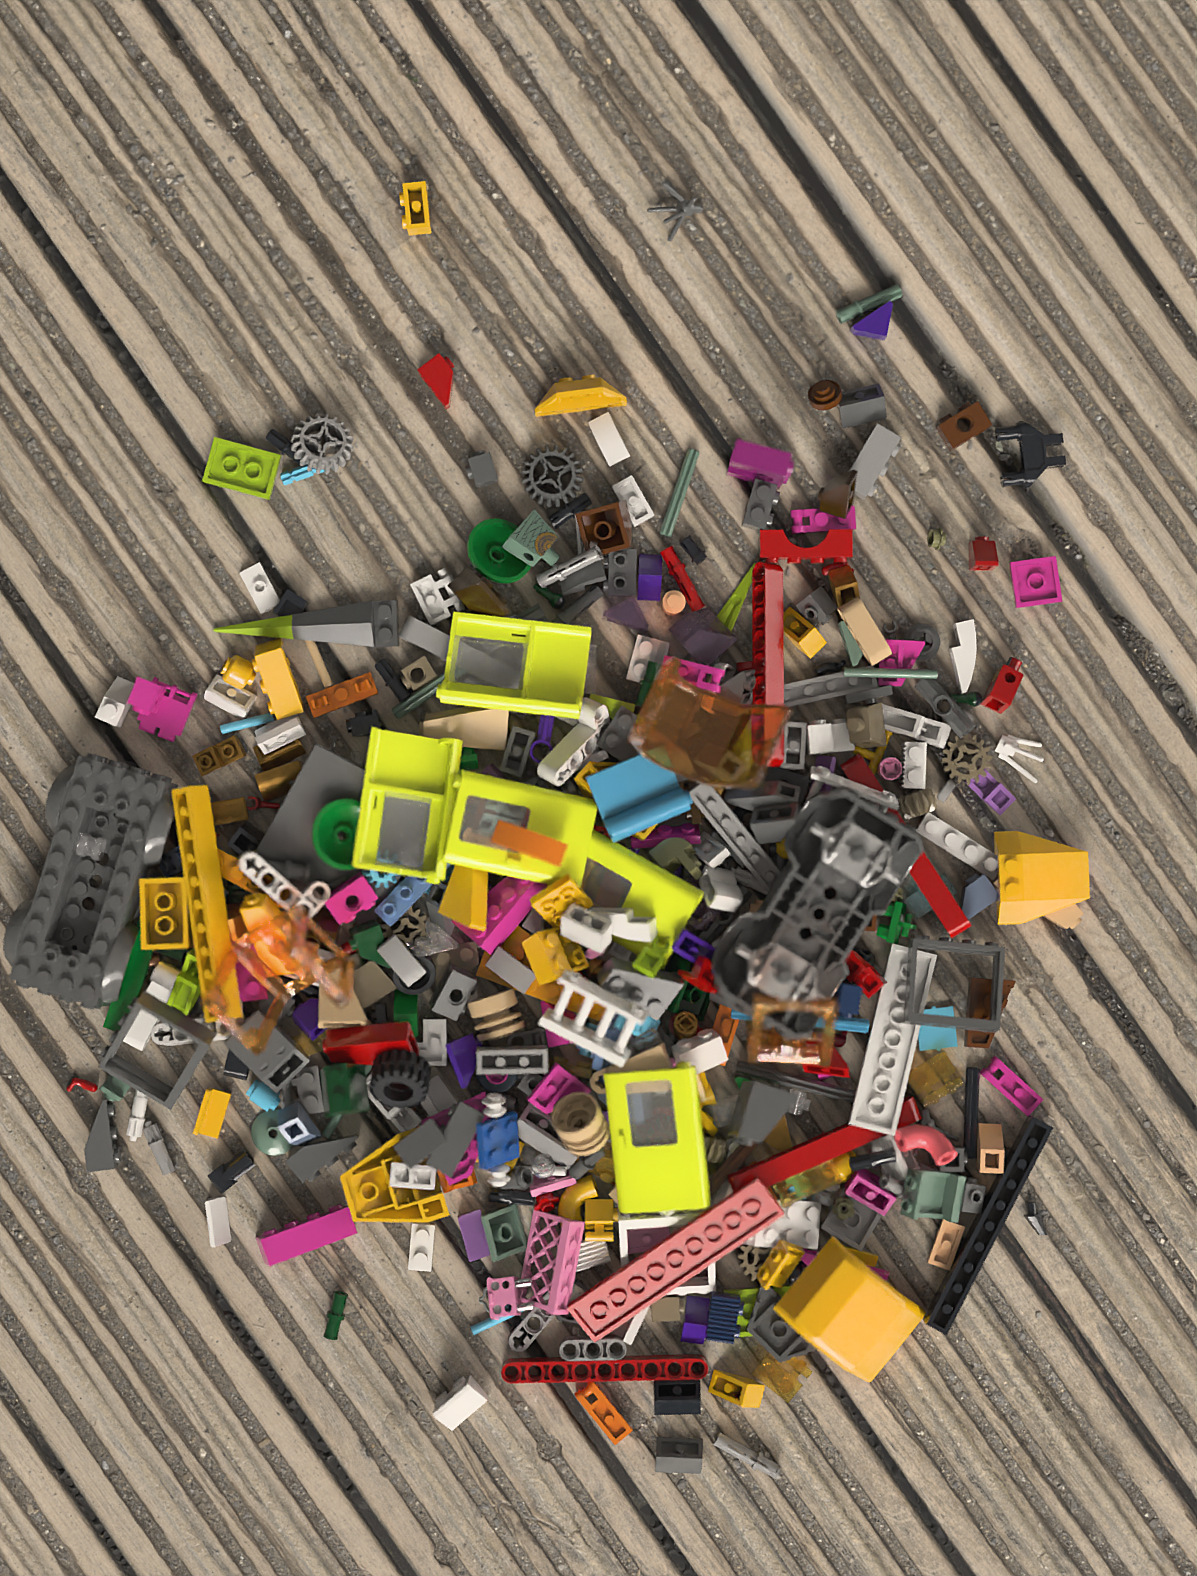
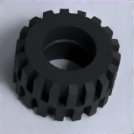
[369,1050,431,1109]

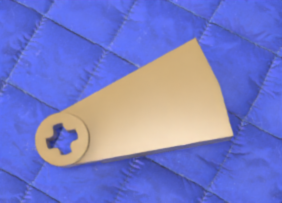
[590,1043,672,1094]

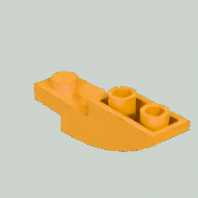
[217,848,291,909]

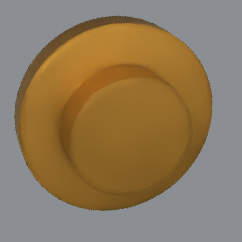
[584,958,605,979]

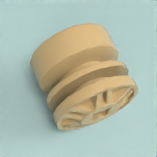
[467,988,525,1041]
[551,1092,610,1155]

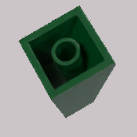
[319,1063,370,1118]

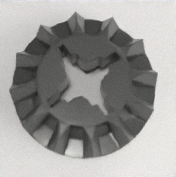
[904,624,940,661]

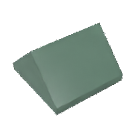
[481,1204,527,1262]

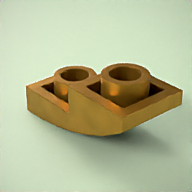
[192,735,247,777]

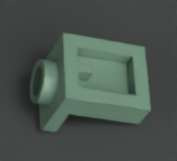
[99,1074,131,1102]

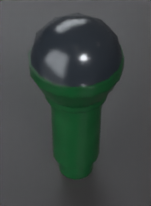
[533,583,565,609]
[947,691,982,707]

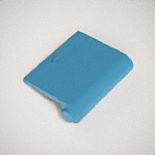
[586,744,693,843]

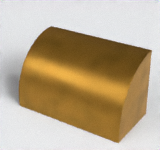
[255,760,303,801]

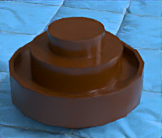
[808,380,842,411]

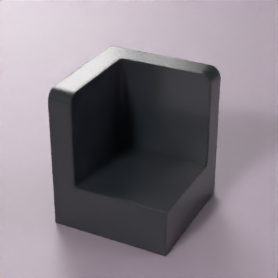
[273,589,309,617]

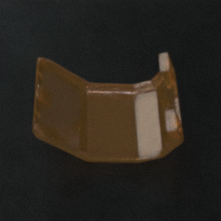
[628,657,792,788]

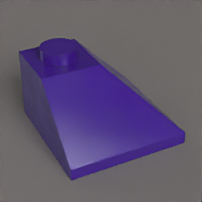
[445,1032,483,1089]

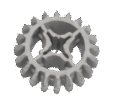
[291,413,354,475]

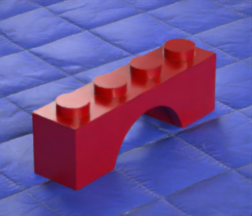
[759,529,853,564]

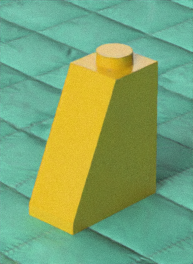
[438,865,488,931]

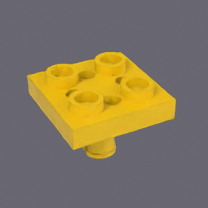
[529,874,593,928]

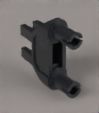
[995,421,1066,488]

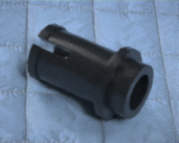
[679,535,708,565]

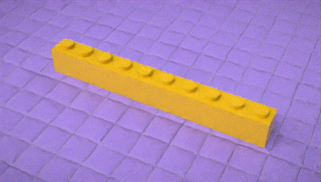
[171,785,242,1023]

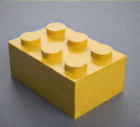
[139,878,193,950]

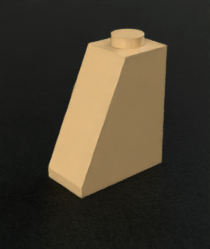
[318,965,366,1028]

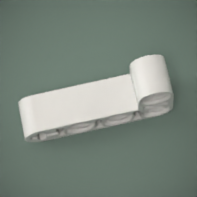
[537,697,611,786]
[238,852,330,921]
[123,961,182,1051]
[151,999,243,1046]

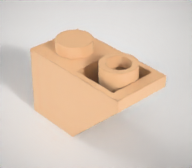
[976,1123,1004,1173]

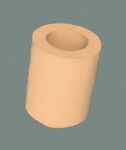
[662,590,686,616]

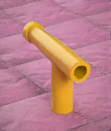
[853,730,893,775]

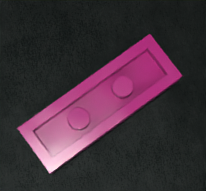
[630,823,701,849]

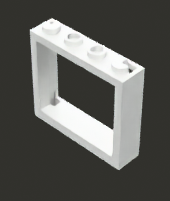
[618,1205,716,1296]

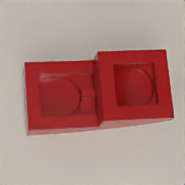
[844,950,887,999]

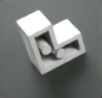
[806,719,855,755]

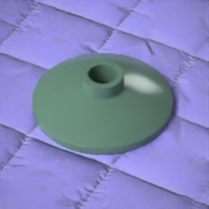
[251,1109,293,1156]

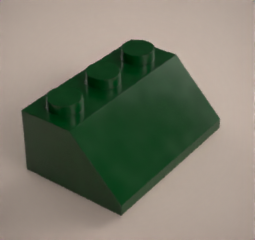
[666,951,712,1021]

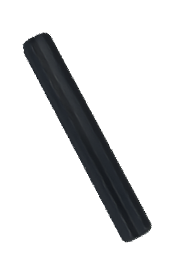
[963,1067,980,1159]

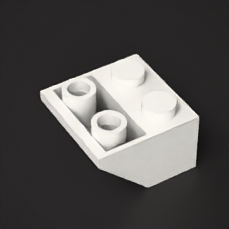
[433,1375,488,1431]

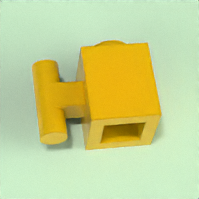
[585,1199,618,1241]

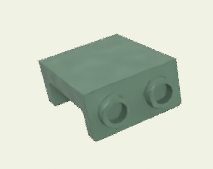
[900,1168,966,1223]

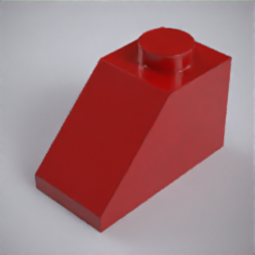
[417,353,455,410]
[969,536,999,571]
[802,1036,851,1078]

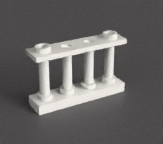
[798,766,899,812]
[539,970,650,1067]

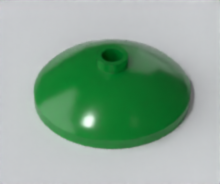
[467,518,531,584]
[311,799,380,870]

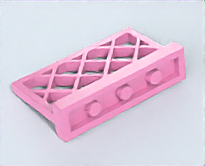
[519,1209,585,1315]

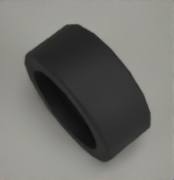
[390,948,436,995]

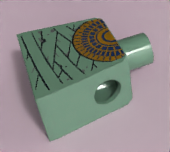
[502,510,561,567]

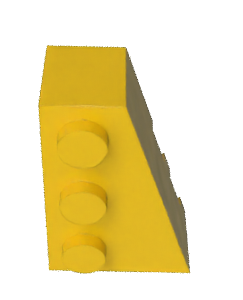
[252,638,304,720]

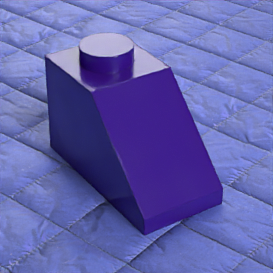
[292,999,327,1041]

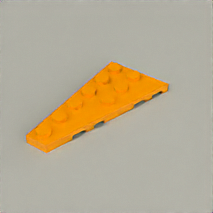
[476,925,607,1021]

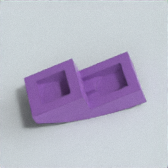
[964,766,1016,815]

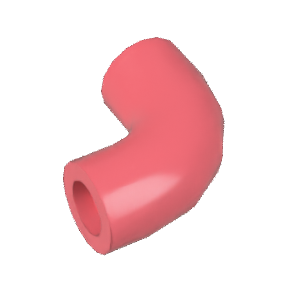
[894,1124,957,1166]

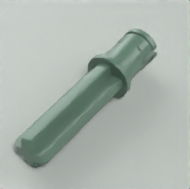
[835,285,902,324]

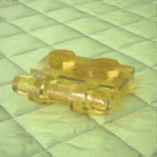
[908,1051,964,1108]
[752,1355,812,1403]

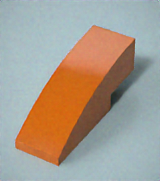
[490,820,568,867]

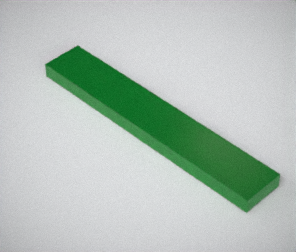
[103,918,155,1031]

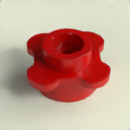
[533,1192,560,1212]

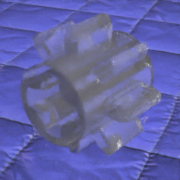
[787,1089,811,1116]

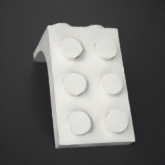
[742,1199,821,1249]

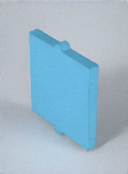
[918,1006,958,1051]

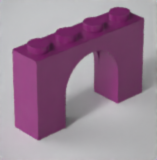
[726,439,795,489]

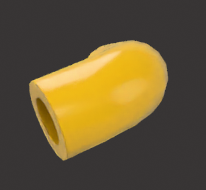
[557,1174,599,1229]

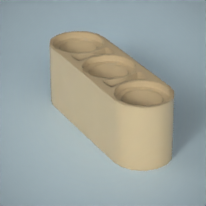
[837,596,892,666]

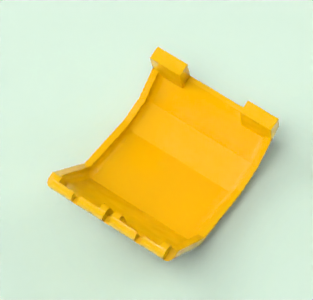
[773,1236,926,1382]

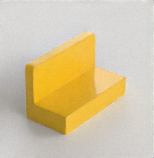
[193,1087,232,1139]

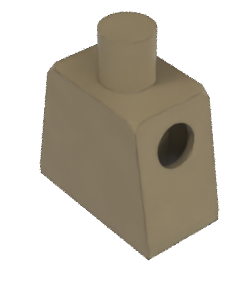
[846,702,887,749]
[347,953,397,1010]

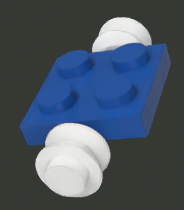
[476,1093,520,1187]

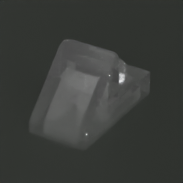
[407,921,459,957]

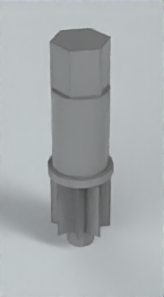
[142,1121,175,1175]

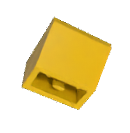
[522,926,589,985]

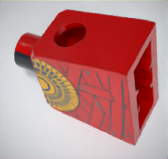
[981,657,1024,714]

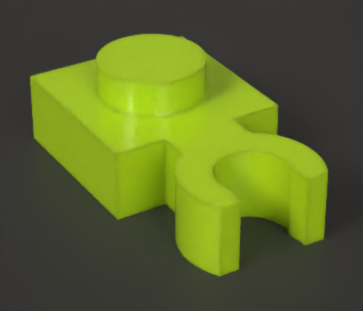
[633,936,670,979]

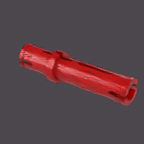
[659,546,705,613]

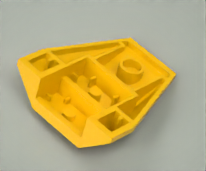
[994,831,1090,925]
[340,1126,449,1222]

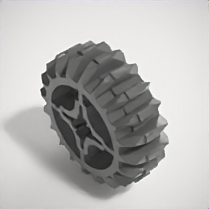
[521,445,583,507]

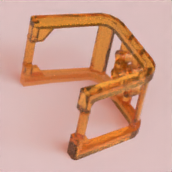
[201,904,355,1056]
[746,939,837,1067]

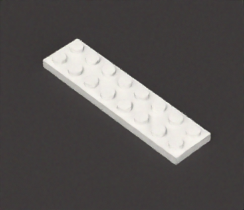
[848,943,937,1136]

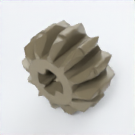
[898,788,937,820]
[703,1132,727,1163]

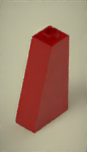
[322,1021,420,1065]

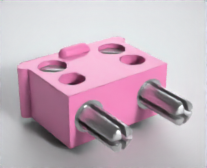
[479,1277,535,1320]

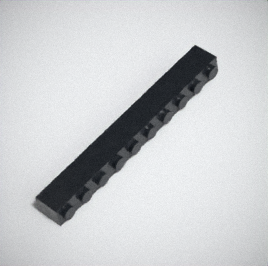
[923,1115,1053,1335]

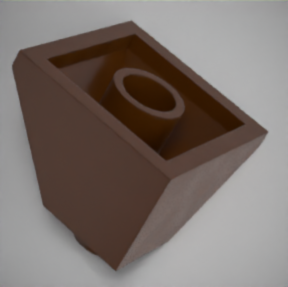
[575,500,632,555]

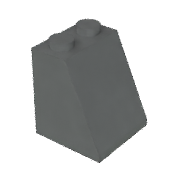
[727,1081,798,1146]

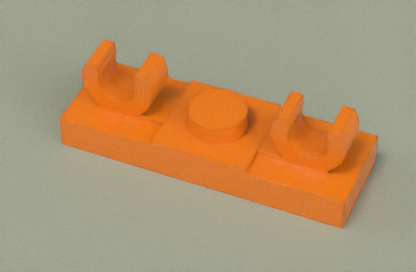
[305,672,379,718]

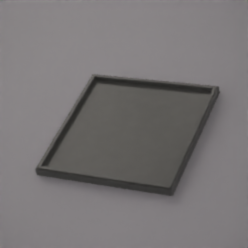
[254,743,429,924]

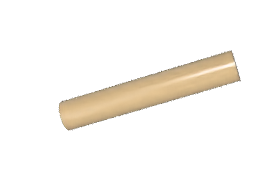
[305,640,333,689]

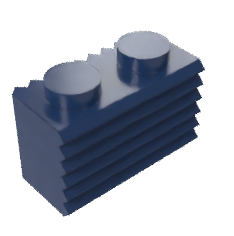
[829,982,863,1018]
[705,1291,744,1344]

